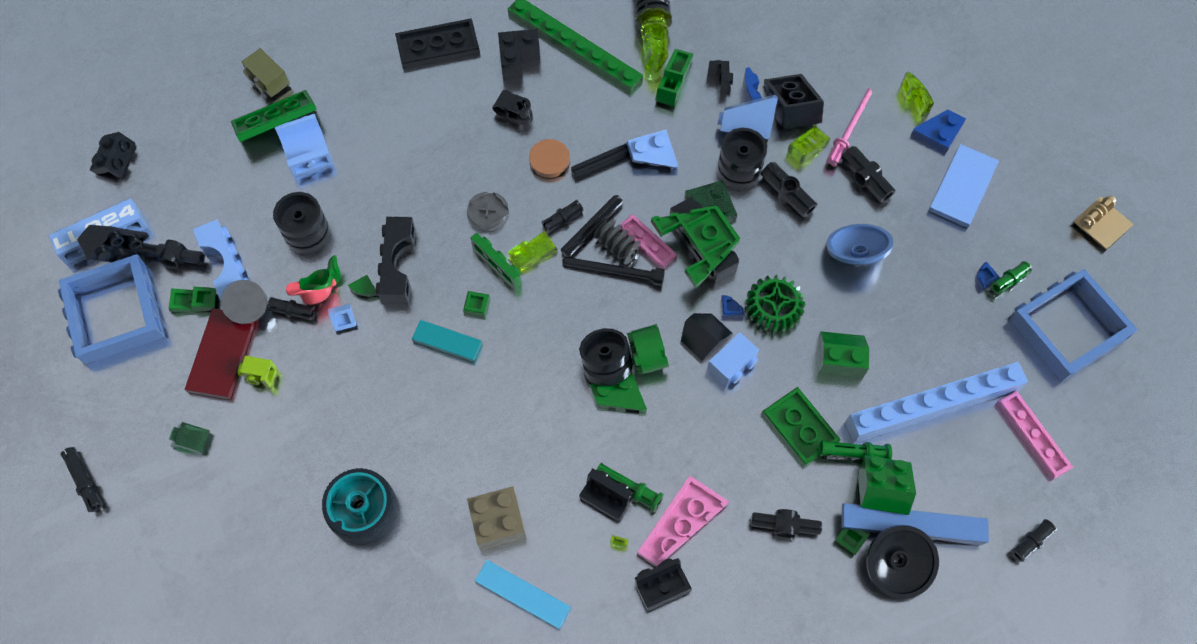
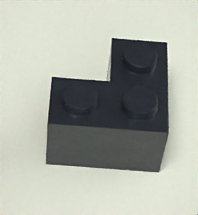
[498,29,540,80]

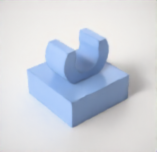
[328,304,357,331]

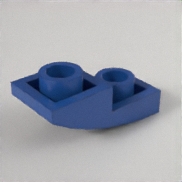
[743,67,762,102]

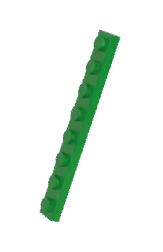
[508,0,643,92]

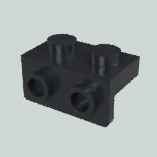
[90,132,135,177]
[579,468,633,521]
[635,558,692,611]

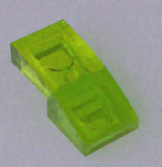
[901,72,934,116]
[508,231,557,270]

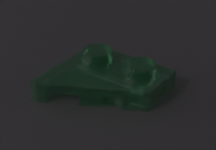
[684,180,737,221]

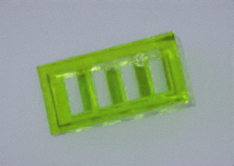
[787,126,831,164]

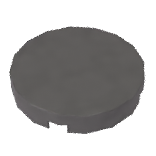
[467,192,509,232]
[221,280,267,324]

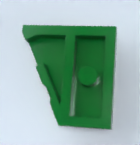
[589,371,647,413]

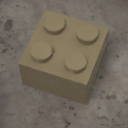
[467,486,526,551]

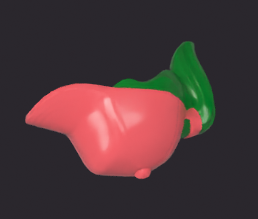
[286,255,341,305]

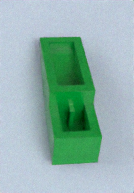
[655,49,694,106]

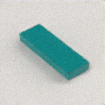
[412,320,482,363]

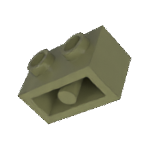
[241,48,290,97]

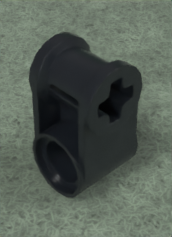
[492,90,533,124]

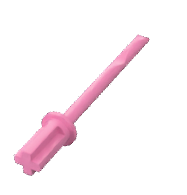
[826,88,872,167]

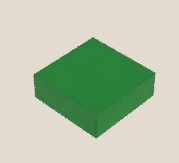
[463,291,490,317]

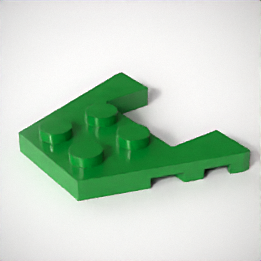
[651,205,741,288]

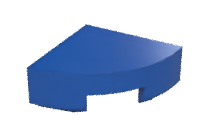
[976,261,1000,291]
[721,295,745,318]

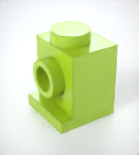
[238,355,277,389]

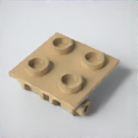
[1073,196,1134,250]

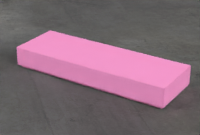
[620,214,677,269]

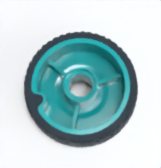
[322,468,397,543]

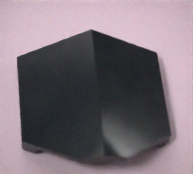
[680,313,733,363]

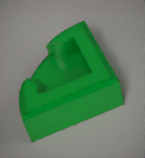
[348,275,376,297]

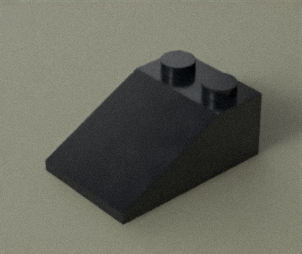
[764,74,824,130]

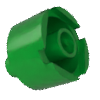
[627,324,669,374]

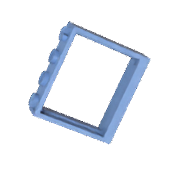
[58,254,164,364]
[1010,269,1138,382]

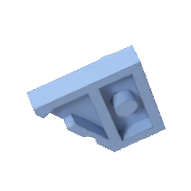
[626,130,679,170]

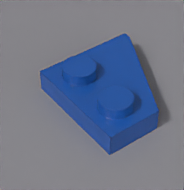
[911,110,966,152]

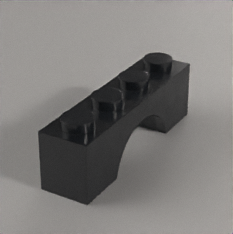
[376,217,415,304]

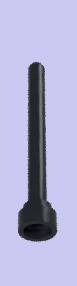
[562,257,665,286]

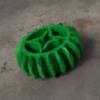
[745,274,806,333]

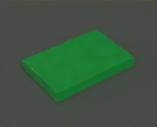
[761,387,841,467]

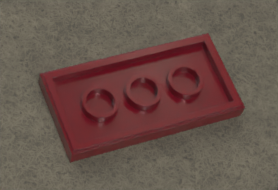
[184,308,256,400]

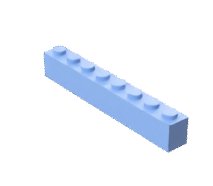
[845,362,1028,444]

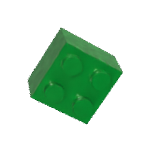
[858,455,916,515]

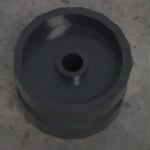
[718,127,767,182]
[273,192,327,247]
[579,328,633,386]

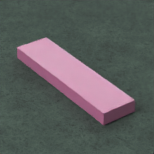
[996,390,1073,480]

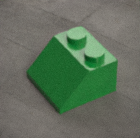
[818,331,869,378]

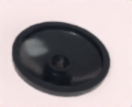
[866,525,939,599]

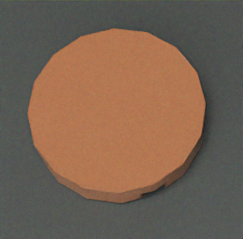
[529,139,570,178]

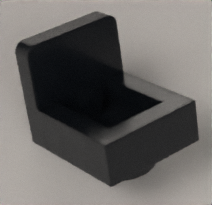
[708,60,733,93]

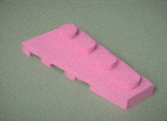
[637,476,729,567]

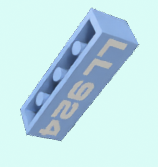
[49,198,148,265]

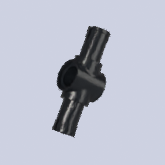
[138,240,205,268]

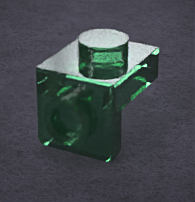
[169,422,210,453]

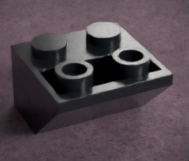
[77,225,149,262]

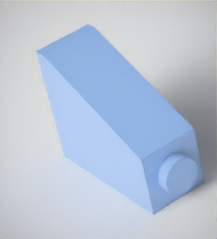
[717,95,778,139]

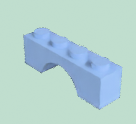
[193,219,248,301]

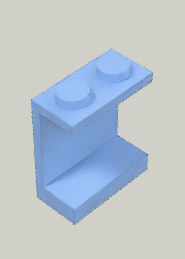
[275,114,333,177]

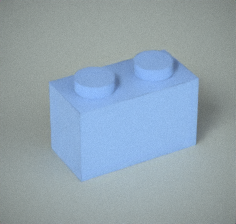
[707,332,760,387]

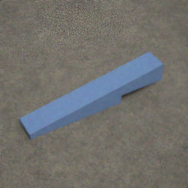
[841,503,989,546]

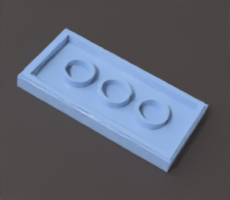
[929,144,999,228]

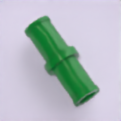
[991,261,1032,294]

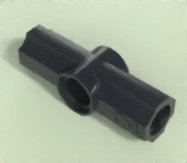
[841,146,896,203]
[761,162,817,217]

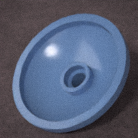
[827,224,893,265]

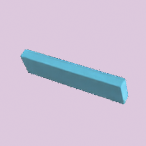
[475,560,571,630]

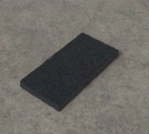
[395,18,480,69]

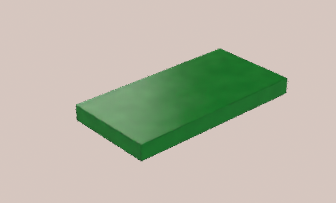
[230,90,317,142]

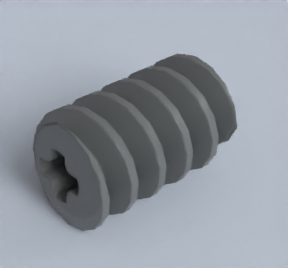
[594,219,641,265]

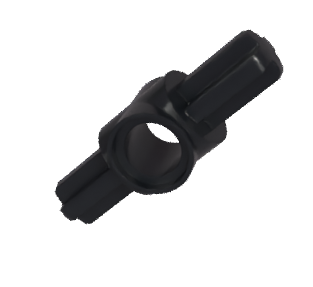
[751,509,822,538]

